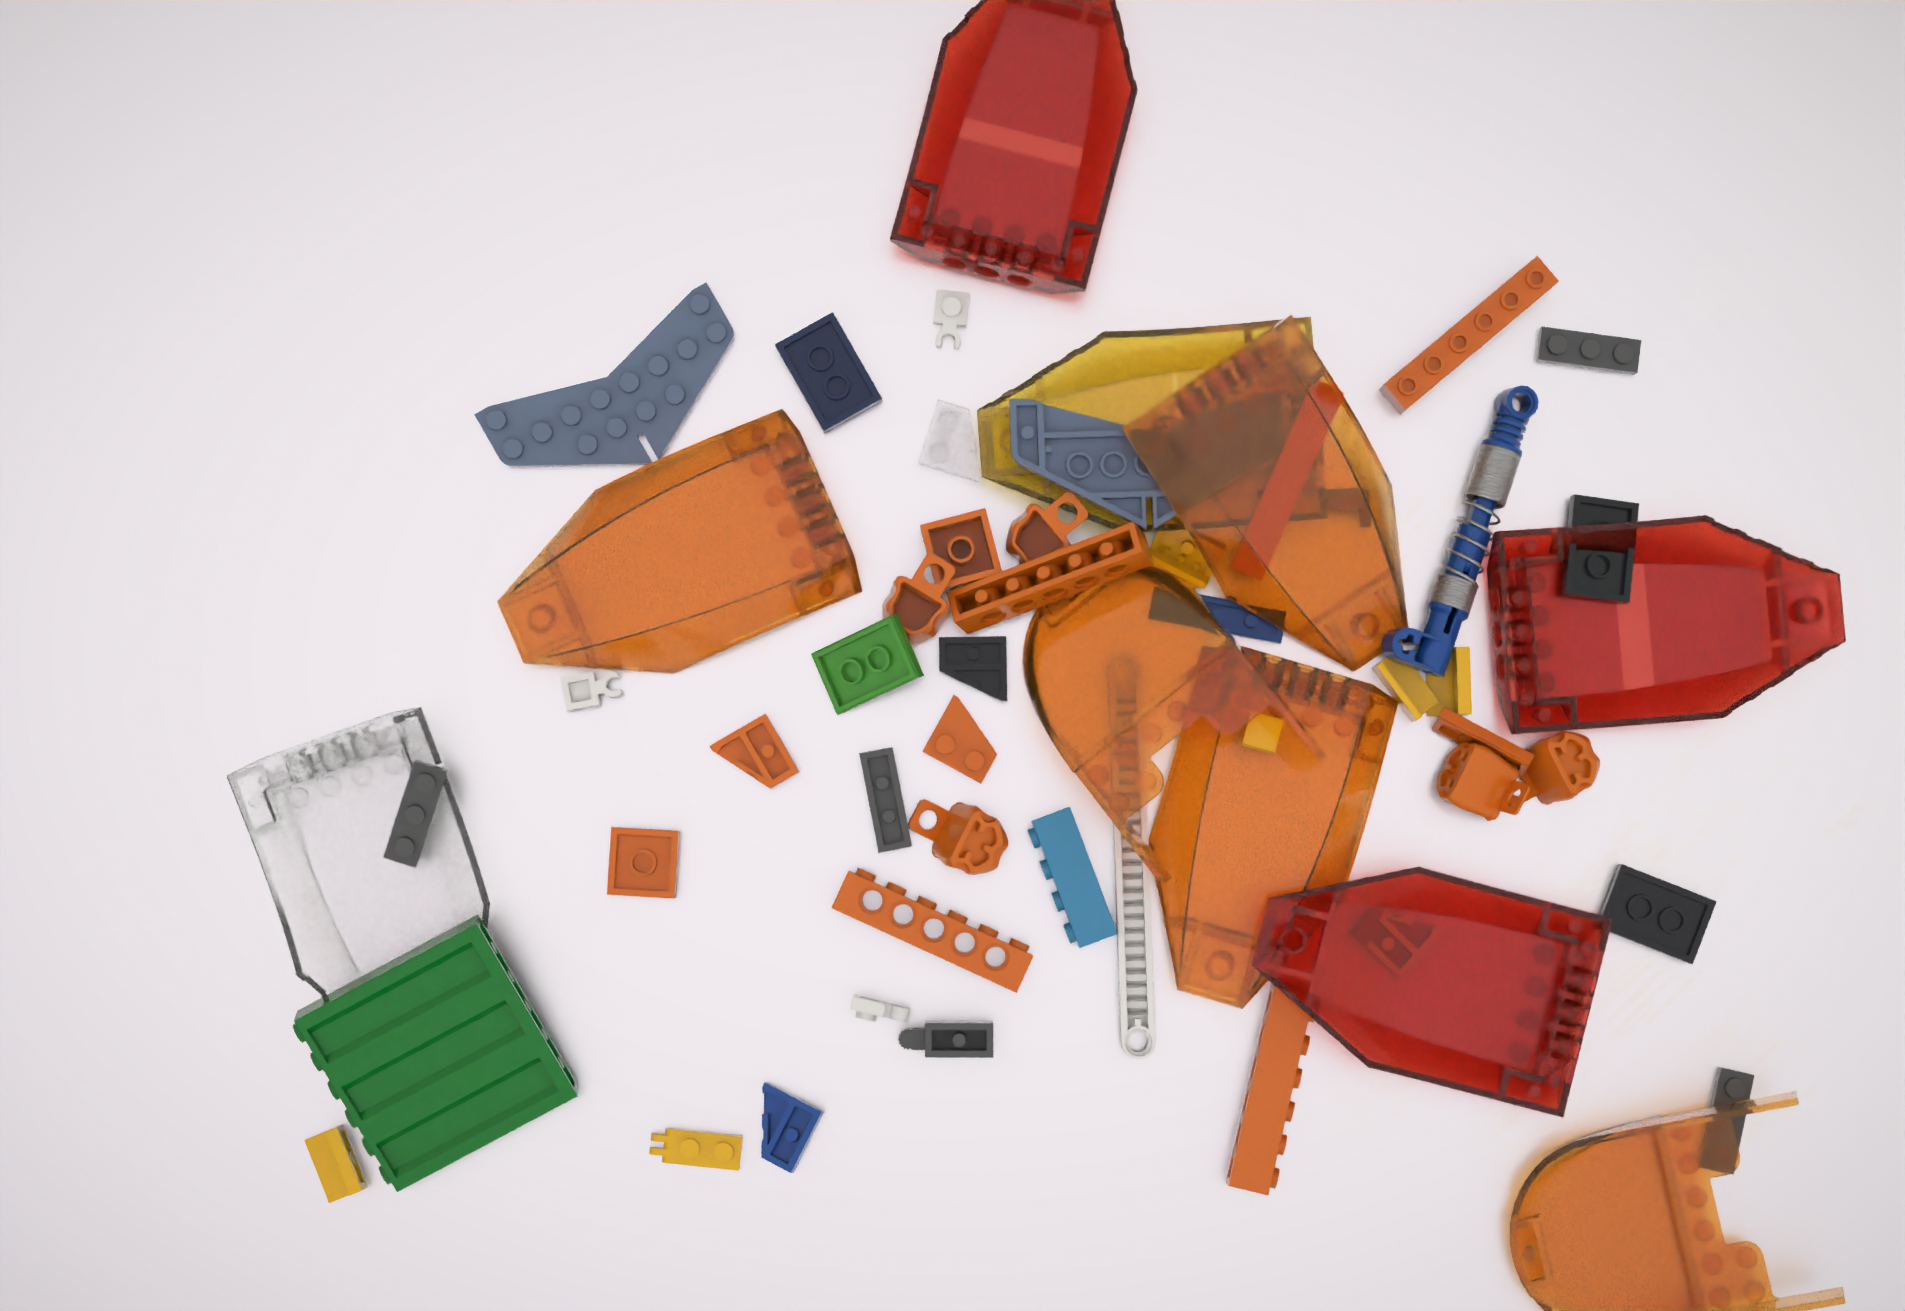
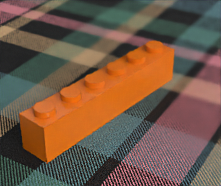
[1225,985,1318,1195]

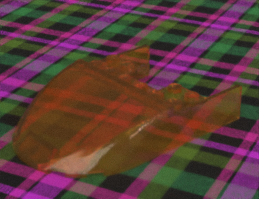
[1022,564,1327,882]
[1510,1091,1846,1311]

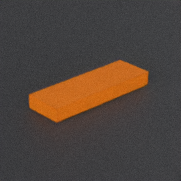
[1432,707,1535,777]

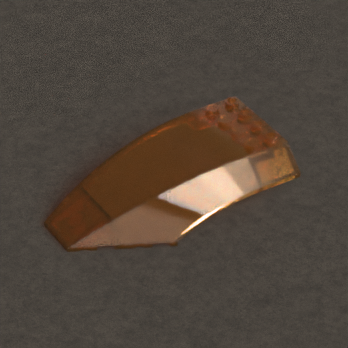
[1121,314,1409,672]
[497,409,862,674]
[1149,645,1398,1009]

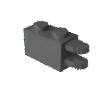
[898,1021,993,1058]

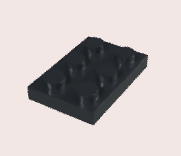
[1561,494,1639,604]
[1595,864,1717,964]

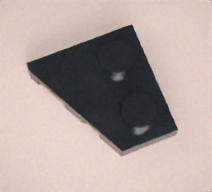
[939,636,1007,702]

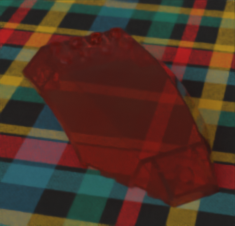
[890,0,1138,294]
[1487,515,1846,734]
[1251,866,1613,1118]

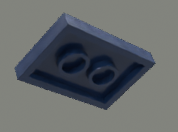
[775,312,882,433]

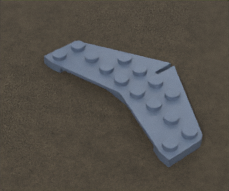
[474,282,734,467]
[1009,392,1283,530]

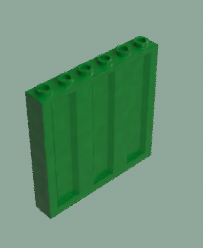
[293,915,578,1192]

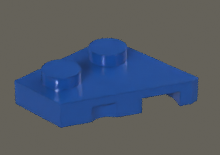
[761,1082,824,1173]

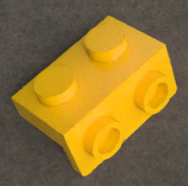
[1149,518,1226,589]

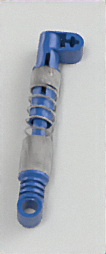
[1381,385,1539,678]

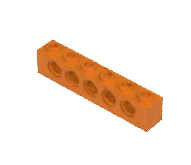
[1379,256,1559,415]
[946,521,1154,634]
[832,868,1033,993]

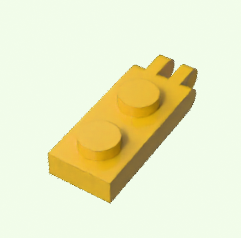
[649,1128,743,1171]

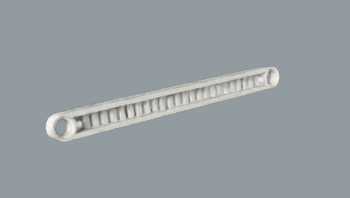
[1108,654,1156,1060]

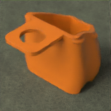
[1006,492,1088,565]
[882,553,955,645]
[1510,731,1600,806]
[1437,742,1530,821]
[908,799,1008,875]

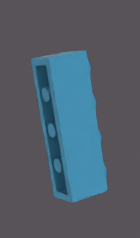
[1028,807,1118,948]

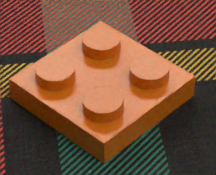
[607,827,680,898]

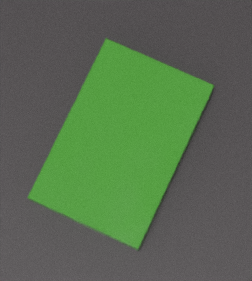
[811,614,924,715]

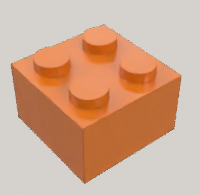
[920,508,1002,592]

